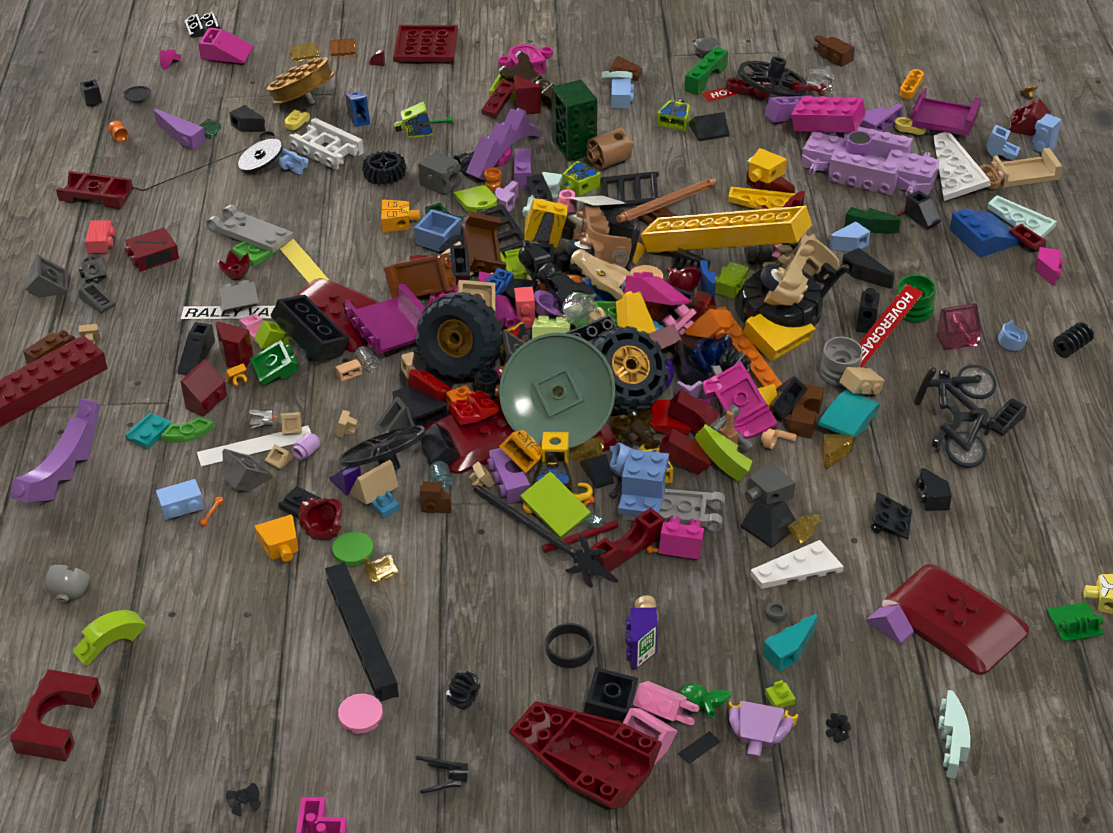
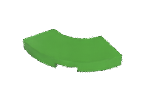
[161,417,215,443]

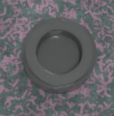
[765,602,787,623]

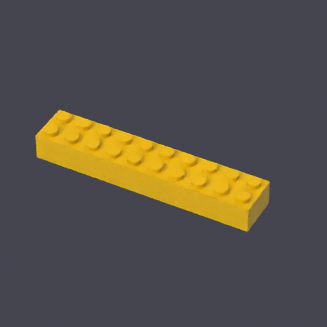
[641,206,812,253]

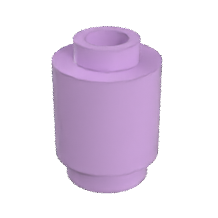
[291,433,320,460]

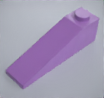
[764,96,813,123]
[154,109,206,150]
[514,149,531,189]

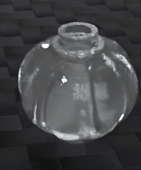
[563,292,596,326]

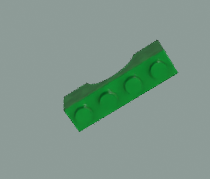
[685,47,728,95]

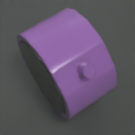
[846,131,872,156]

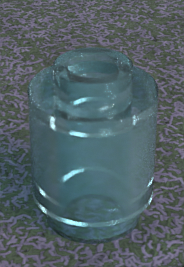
[430,461,453,489]

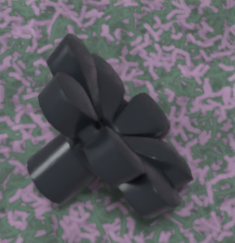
[826,713,851,743]

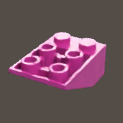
[198,28,254,64]

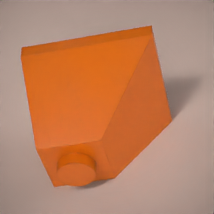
[684,309,731,339]

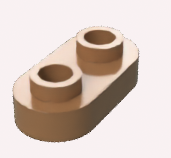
[979,165,1001,190]

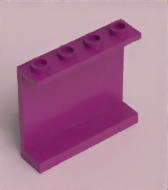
[344,283,425,354]

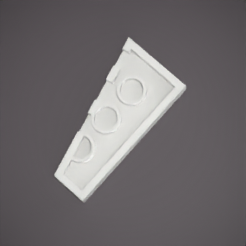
[750,540,844,589]

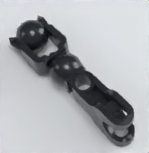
[518,240,597,316]

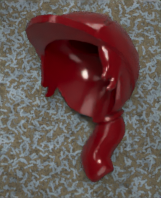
[667,267,701,292]

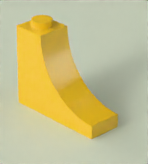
[743,314,816,362]

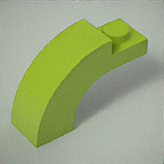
[73,610,147,666]

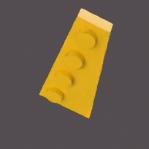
[728,187,795,210]

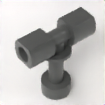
[709,404,754,453]

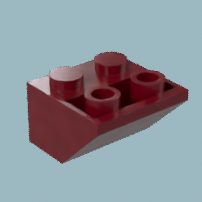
[1007,98,1051,136]

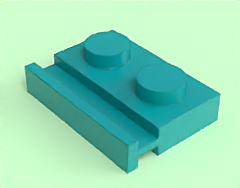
[125,412,172,450]

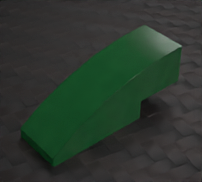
[844,207,902,234]

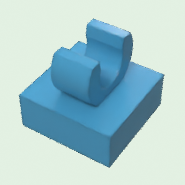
[371,491,400,519]

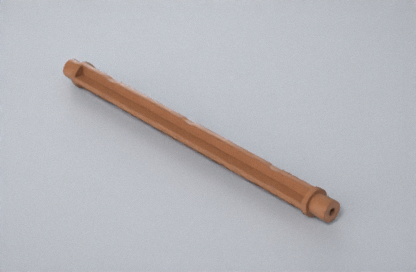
[616,178,717,223]

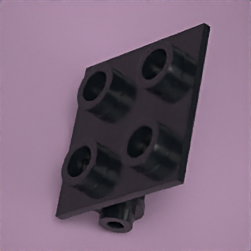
[871,492,912,540]

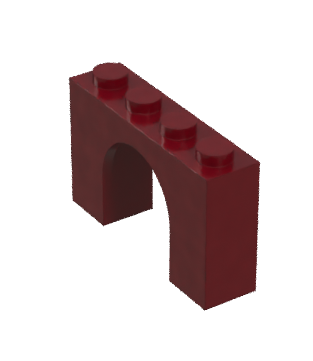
[659,389,719,475]
[10,669,101,762]

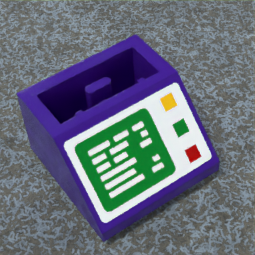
[626,607,658,670]

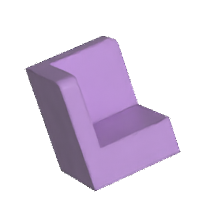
[676,381,703,399]

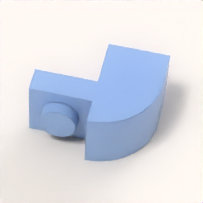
[987,125,1020,160]

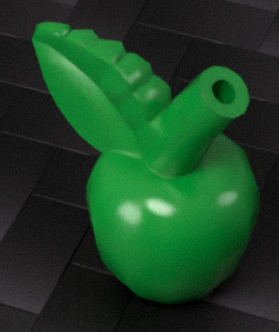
[679,683,732,718]

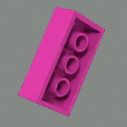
[791,96,866,133]

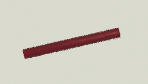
[541,520,619,553]

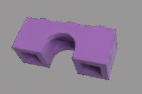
[487,448,530,504]

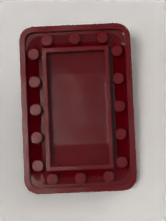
[292,278,379,352]
[425,398,515,474]
[882,564,1029,675]

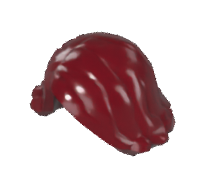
[298,498,343,541]

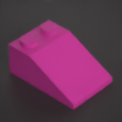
[624,272,689,305]

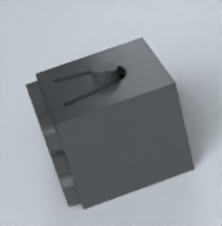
[418,151,462,195]

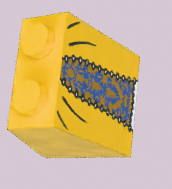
[524,198,568,248]

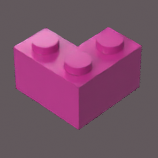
[296,797,349,833]

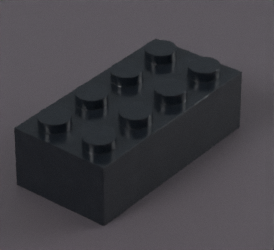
[271,294,349,361]

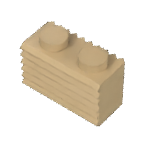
[840,366,885,395]

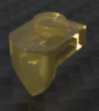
[365,553,398,581]

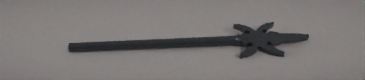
[474,485,618,588]

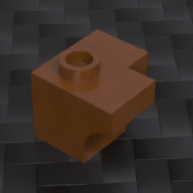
[420,481,452,513]

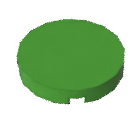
[332,532,374,566]

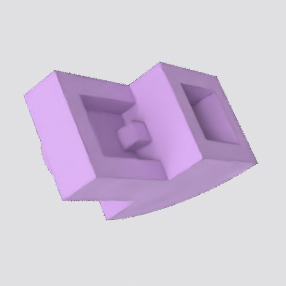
[495,181,519,213]

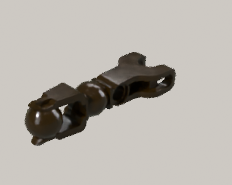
[498,51,556,109]

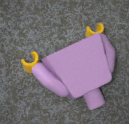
[729,701,798,758]

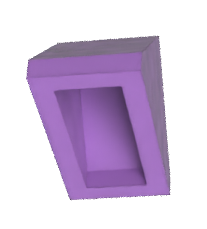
[866,605,914,645]

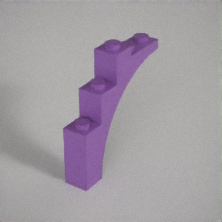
[466,108,541,181]

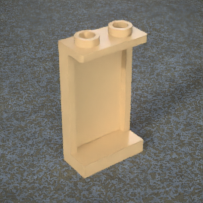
[990,148,1062,187]

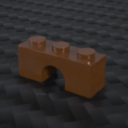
[786,383,825,439]

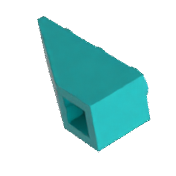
[763,614,818,672]

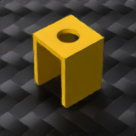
[542,432,569,466]

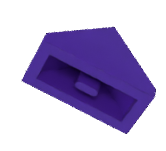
[328,466,361,496]

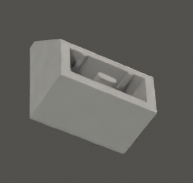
[216,280,259,312]

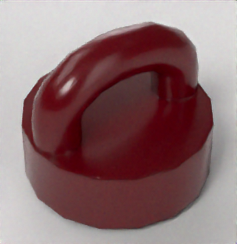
[754,82,769,100]

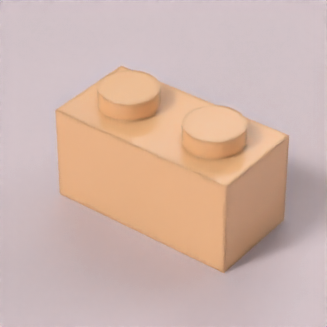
[336,359,362,382]

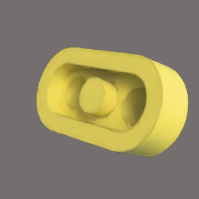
[895,117,927,136]

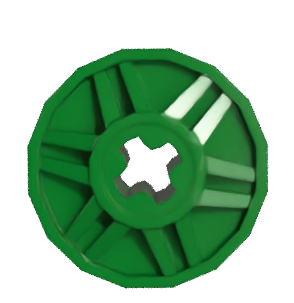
[897,275,936,322]

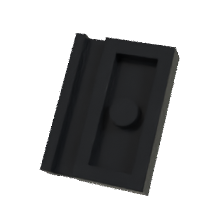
[278,486,322,518]

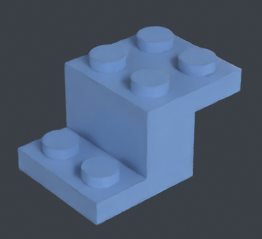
[618,449,669,516]

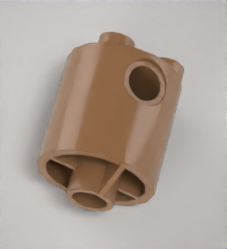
[586,127,634,170]

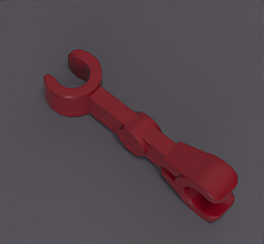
[791,81,827,95]

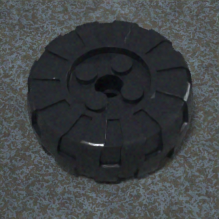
[739,270,823,328]

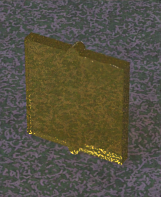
[289,42,319,61]

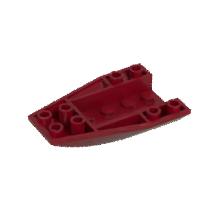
[509,701,662,808]

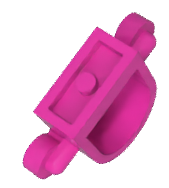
[498,44,553,74]

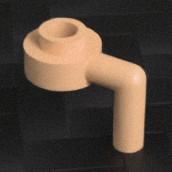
[761,429,797,449]

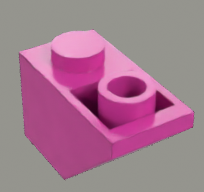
[1035,247,1063,285]

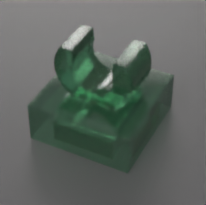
[199,118,221,140]

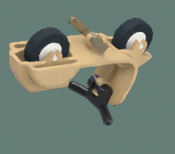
[760,234,850,306]

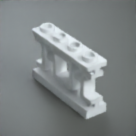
[289,118,364,170]

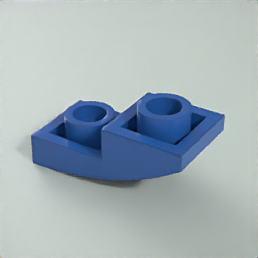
[485,268,514,295]

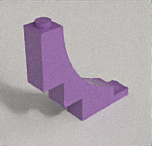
[810,103,903,136]
[10,398,101,503]

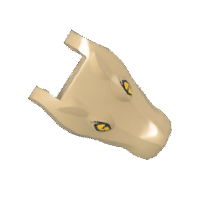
[571,249,632,300]

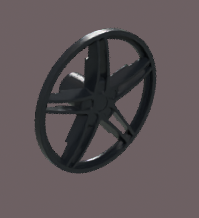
[738,56,807,97]
[339,426,426,471]

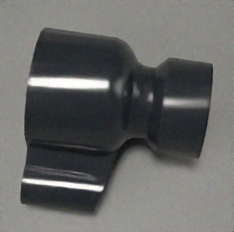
[453,150,475,176]

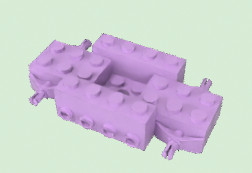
[801,127,940,196]

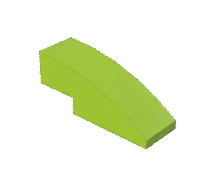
[695,424,752,482]

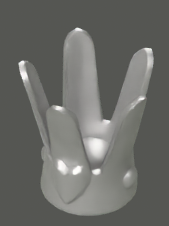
[249,409,278,429]

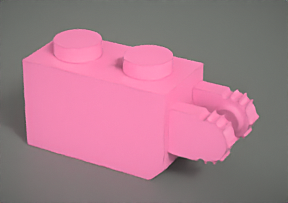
[633,681,699,725]

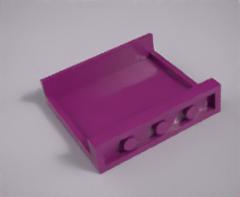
[910,88,981,136]

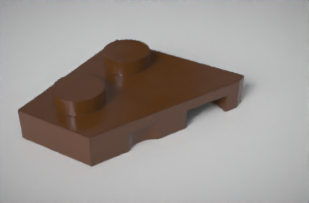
[609,56,642,81]

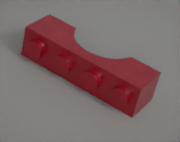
[590,507,665,572]

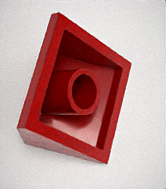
[407,369,453,402]

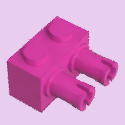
[659,515,704,560]

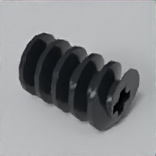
[1053,322,1094,358]

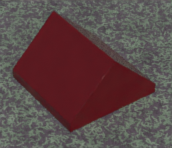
[514,75,541,115]

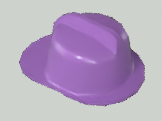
[534,290,571,319]

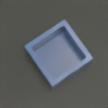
[414,209,462,251]

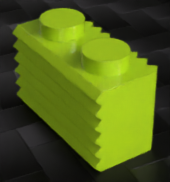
[715,261,749,299]

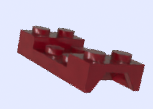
[56,171,133,209]

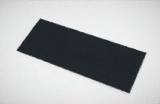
[678,731,721,764]

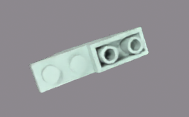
[938,690,970,779]

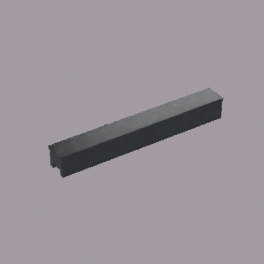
[325,562,399,702]

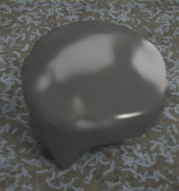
[694,37,719,56]

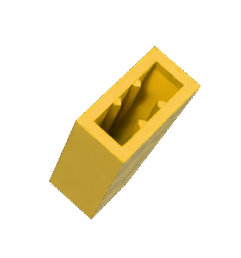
[616,291,656,334]

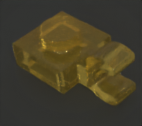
[788,513,822,544]

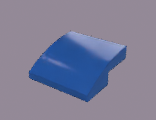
[699,260,716,309]

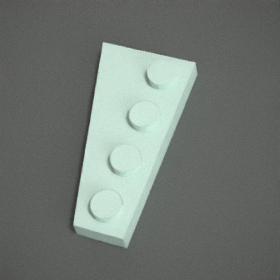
[987,196,1057,238]

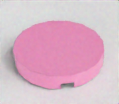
[338,693,383,734]

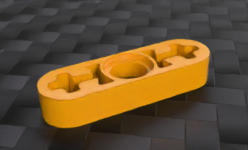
[900,69,924,99]

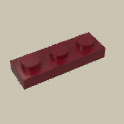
[481,80,514,118]

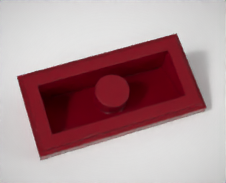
[1009,224,1046,250]

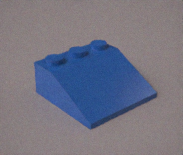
[950,209,1023,258]

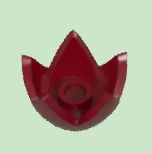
[218,250,250,280]

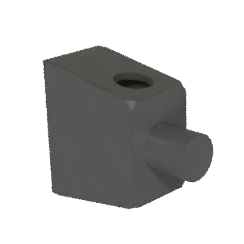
[745,461,795,504]

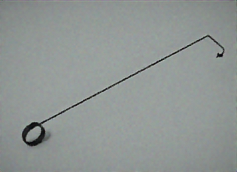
[133,131,275,191]

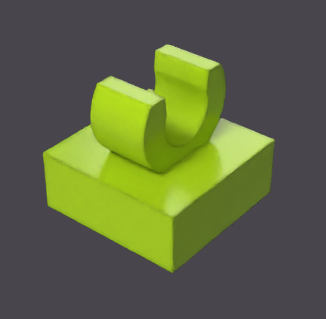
[765,680,796,708]

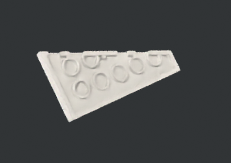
[934,132,991,201]

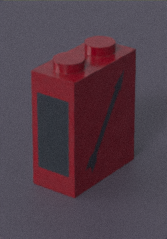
[124,227,179,272]

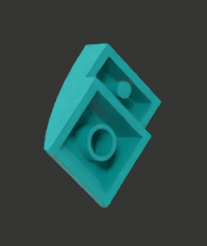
[818,390,880,439]

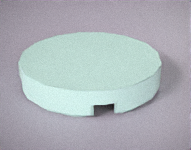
[602,71,633,79]

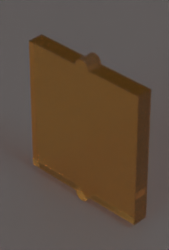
[330,38,355,56]

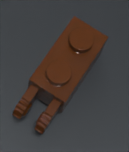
[814,35,855,67]
[23,330,76,364]

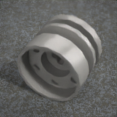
[819,336,863,387]

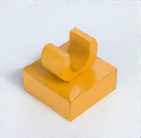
[224,363,247,388]

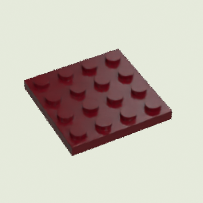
[393,25,458,63]

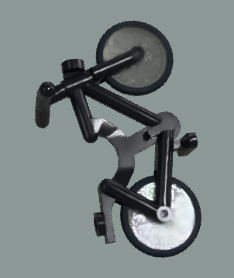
[914,365,996,468]

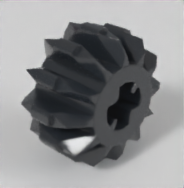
[719,348,751,372]
[446,670,481,710]

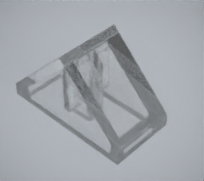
[805,66,834,92]

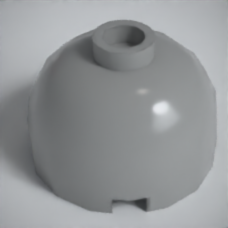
[46,565,90,603]

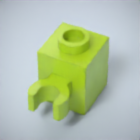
[254,320,292,350]

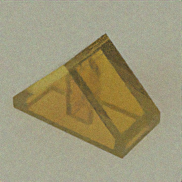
[822,434,854,469]

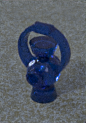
[694,334,733,373]

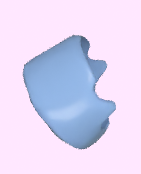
[998,320,1027,351]
[609,443,633,477]

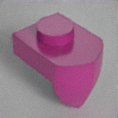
[159,49,181,70]

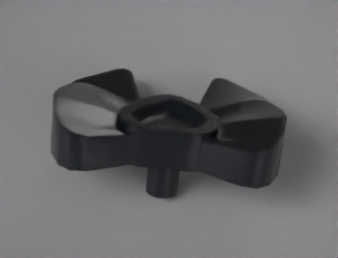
[226,783,261,817]

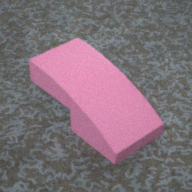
[239,313,263,344]

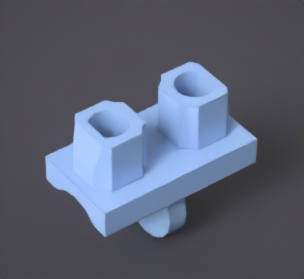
[279,148,309,175]

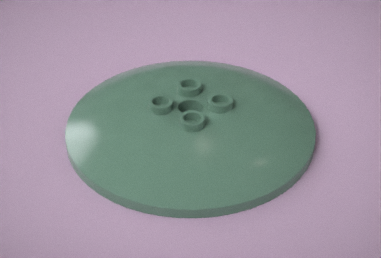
[499,333,616,448]

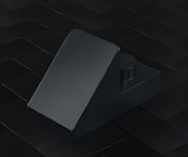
[769,376,808,418]

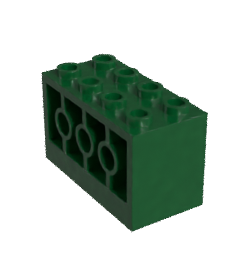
[552,79,597,161]

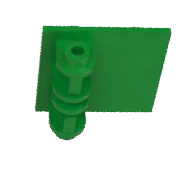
[1047,602,1104,642]

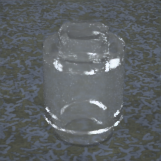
[355,346,379,372]

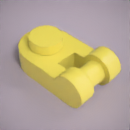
[285,110,310,131]

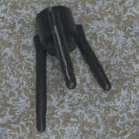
[415,755,468,794]

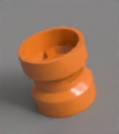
[108,121,129,142]
[484,168,501,191]

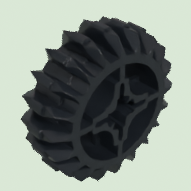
[362,150,407,185]

